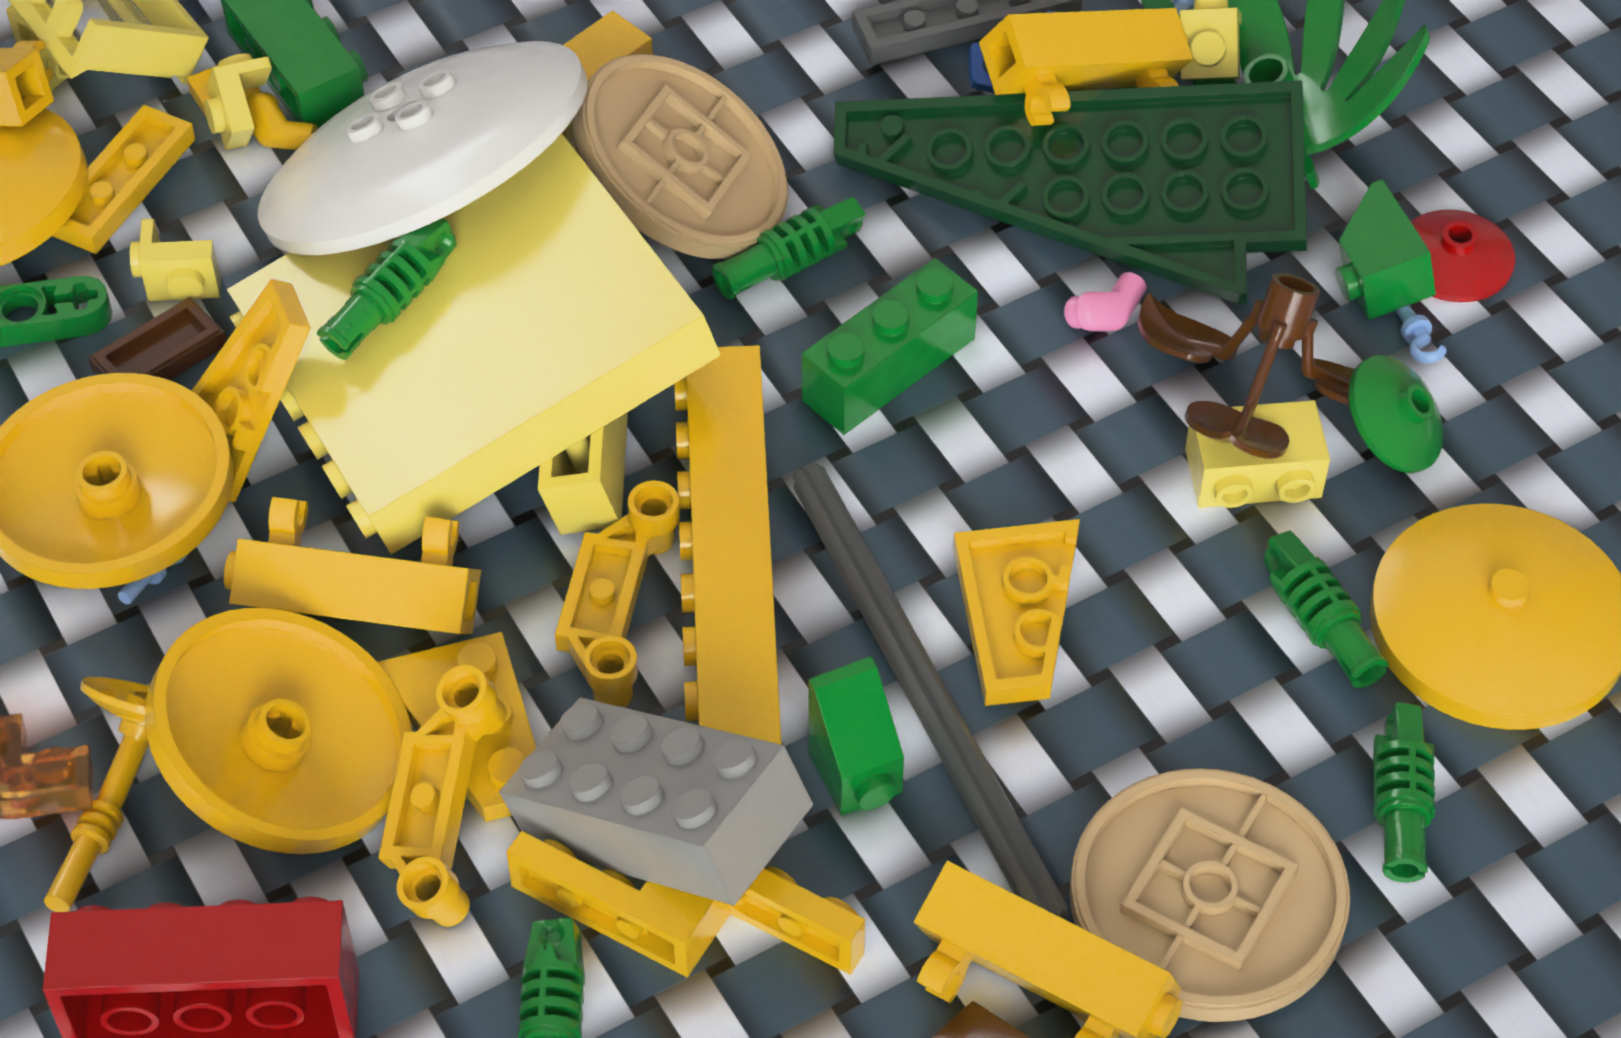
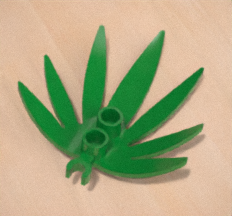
[1111,0,1430,189]

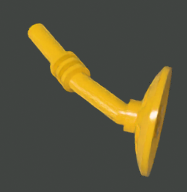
[44,677,149,912]

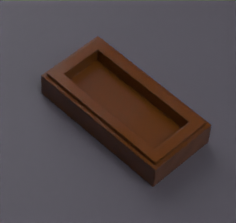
[88,297,226,380]

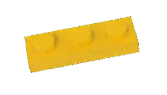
[52,105,196,254]

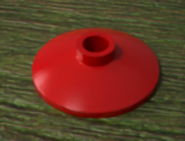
[1410,209,1515,303]

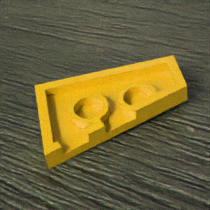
[192,279,311,502]

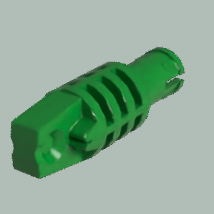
[712,197,866,300]
[317,218,457,360]
[1263,530,1389,689]
[1373,702,1435,883]
[518,918,585,1038]

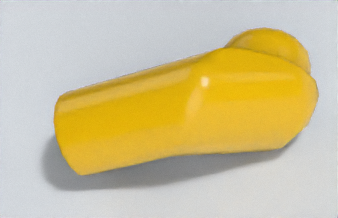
[247,92,318,150]

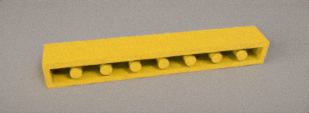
[674,345,782,745]

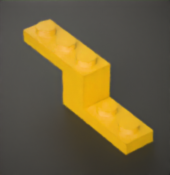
[506,830,865,978]

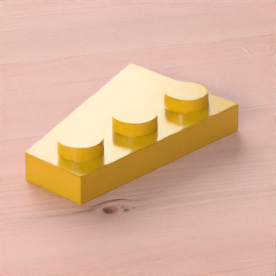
[953,519,1080,706]
[377,632,536,822]

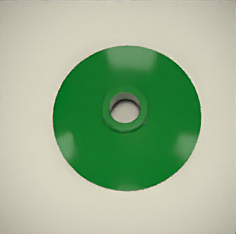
[1348,355,1443,474]

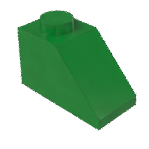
[1335,179,1436,320]
[808,656,904,816]

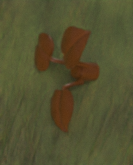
[1138,273,1354,459]

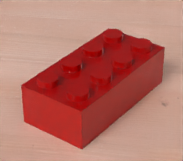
[42,896,359,1038]

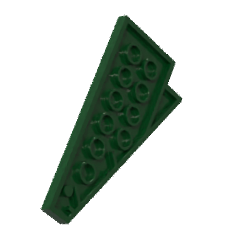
[833,80,1307,304]

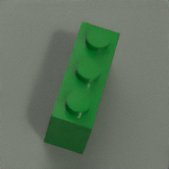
[221,0,368,129]
[802,258,978,435]

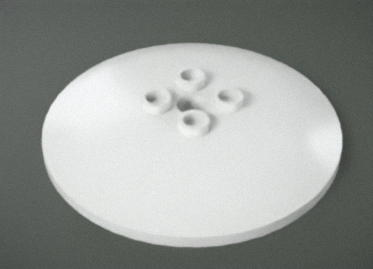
[258,41,588,255]

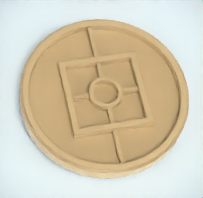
[572,54,788,259]
[1070,768,1350,1022]

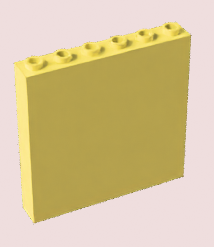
[227,133,721,555]

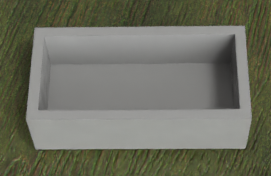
[499,697,813,906]

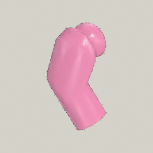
[1064,272,1147,332]

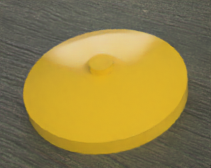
[0,108,88,266]
[0,373,234,589]
[1369,504,1621,730]
[145,608,412,854]

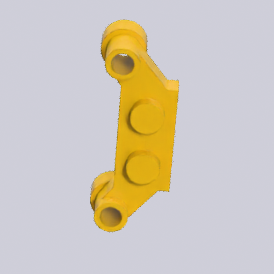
[555,480,680,708]
[378,665,507,927]

